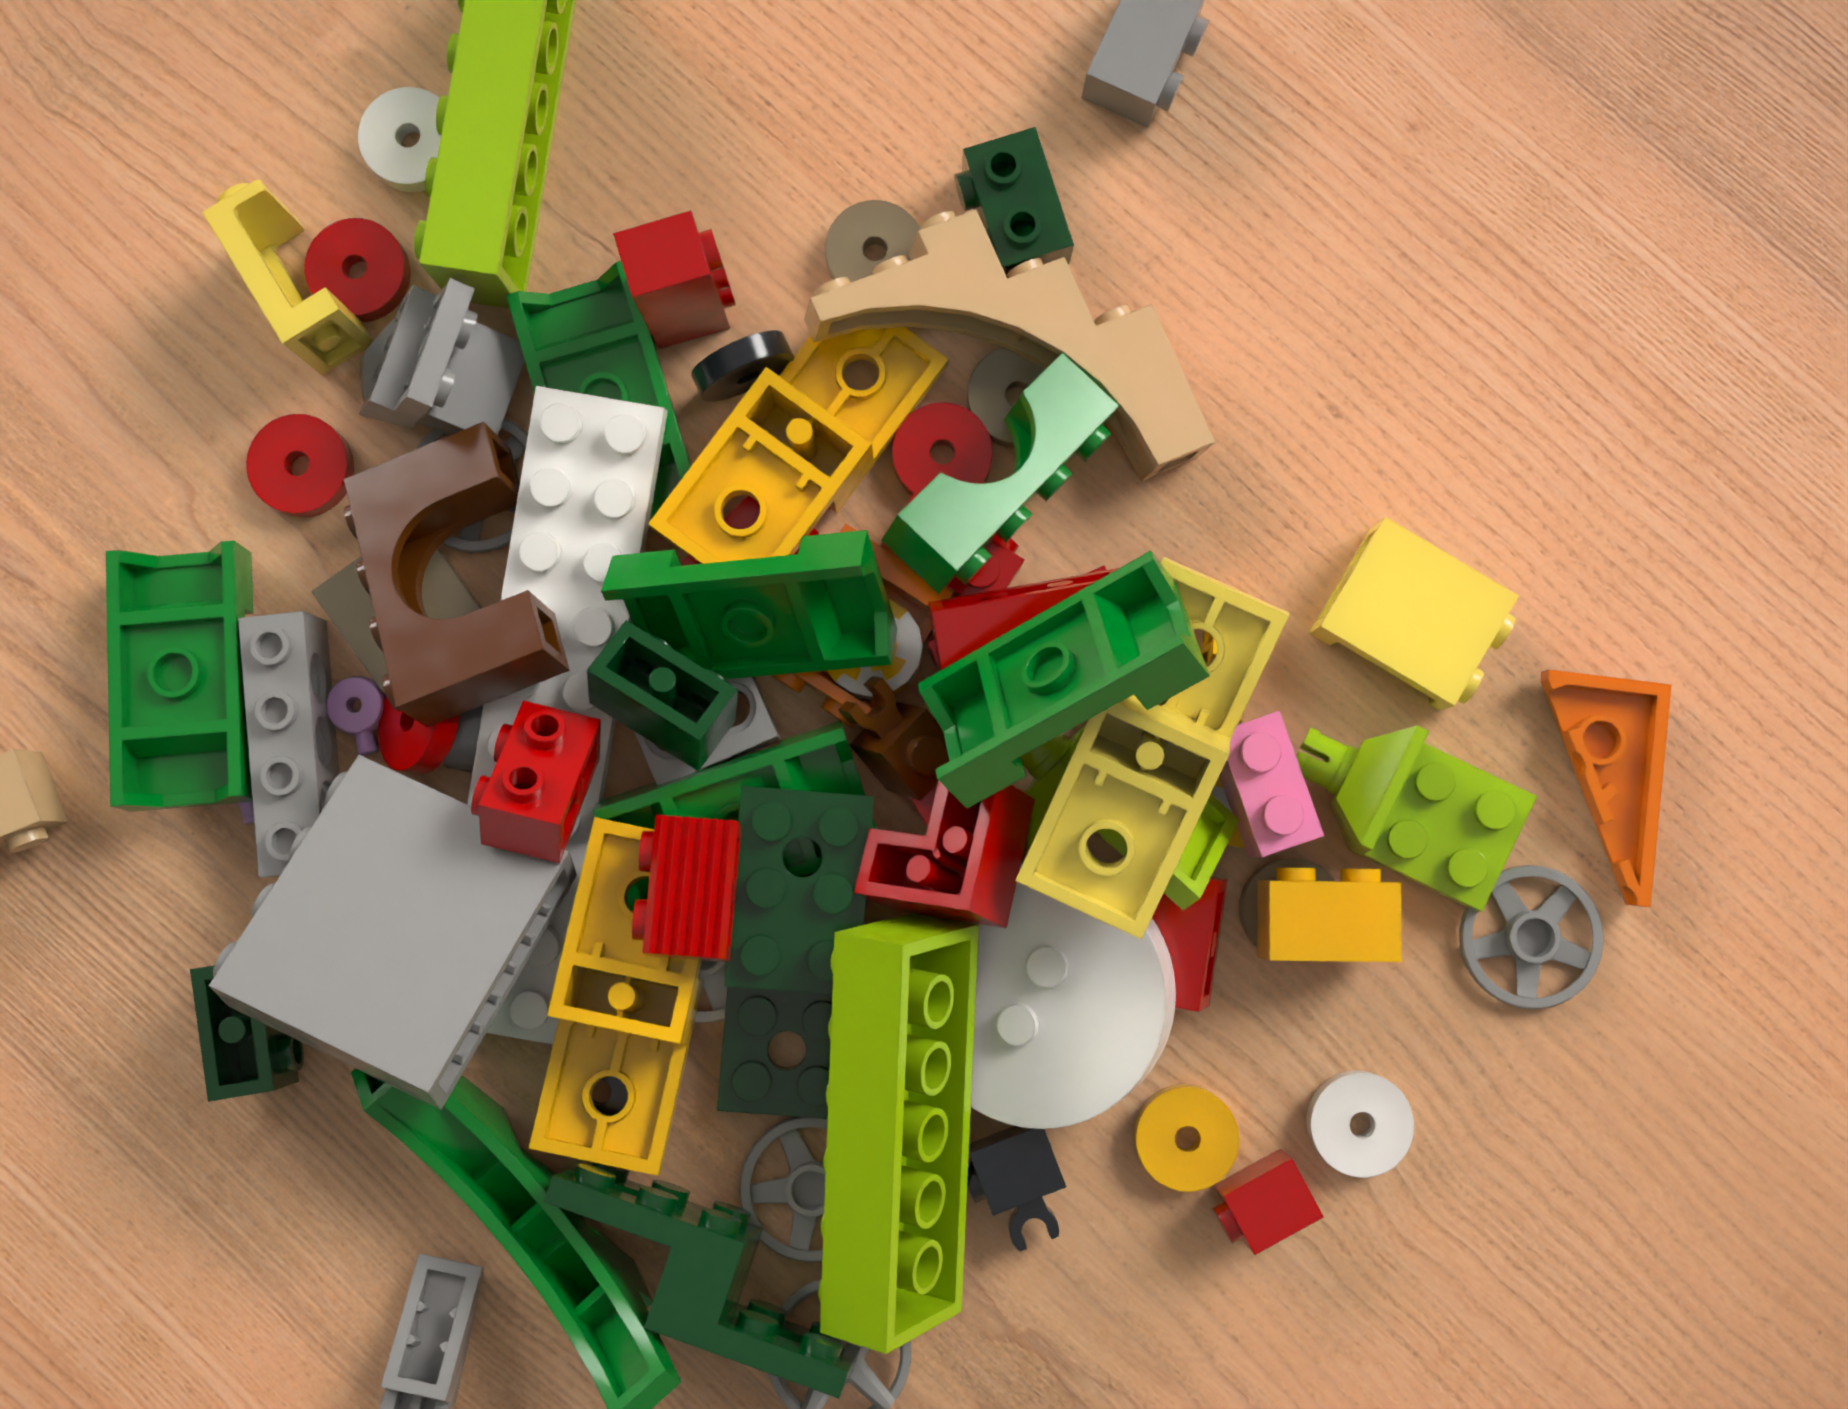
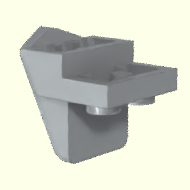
[359,278,525,434]

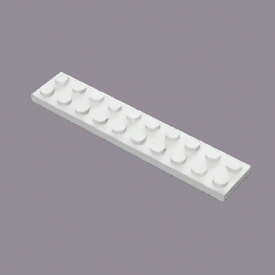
[467,386,668,1045]

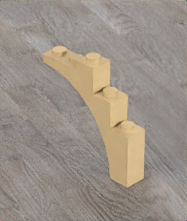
[804,209,1215,481]

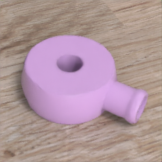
[326,676,386,755]

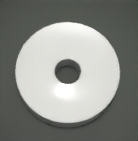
[358,87,441,192]
[1306,1070,1414,1178]

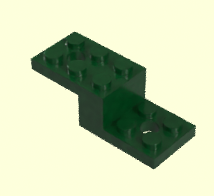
[717,786,874,1119]
[544,1162,861,1399]

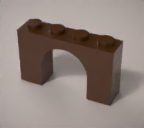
[344,422,570,727]

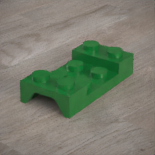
[506,261,692,522]
[601,530,897,679]
[105,540,253,812]
[918,550,1210,808]
[592,720,877,912]

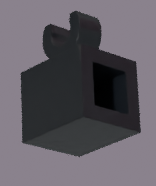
[967,1126,1066,1252]

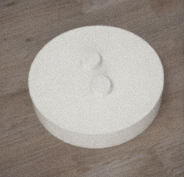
[968,862,1176,1129]

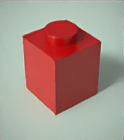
[1213,1149,1324,1255]

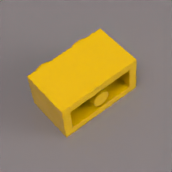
[1257,868,1402,962]

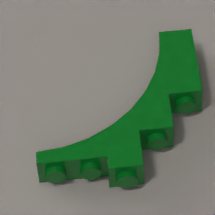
[351,1068,681,1409]

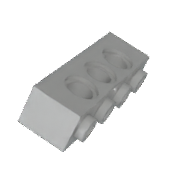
[238,611,339,878]

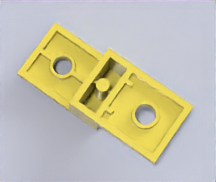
[1015,557,1289,939]

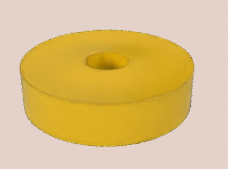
[1133,1084,1239,1192]

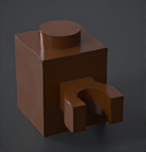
[838,676,949,801]

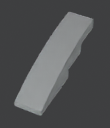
[380,1253,484,1409]

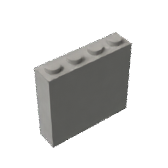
[209,755,577,1110]

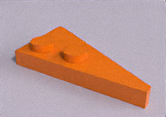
[1540,669,1672,907]

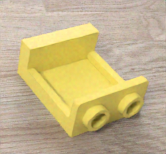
[202,180,374,375]
[1308,517,1519,710]

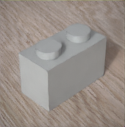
[1081,0,1209,127]

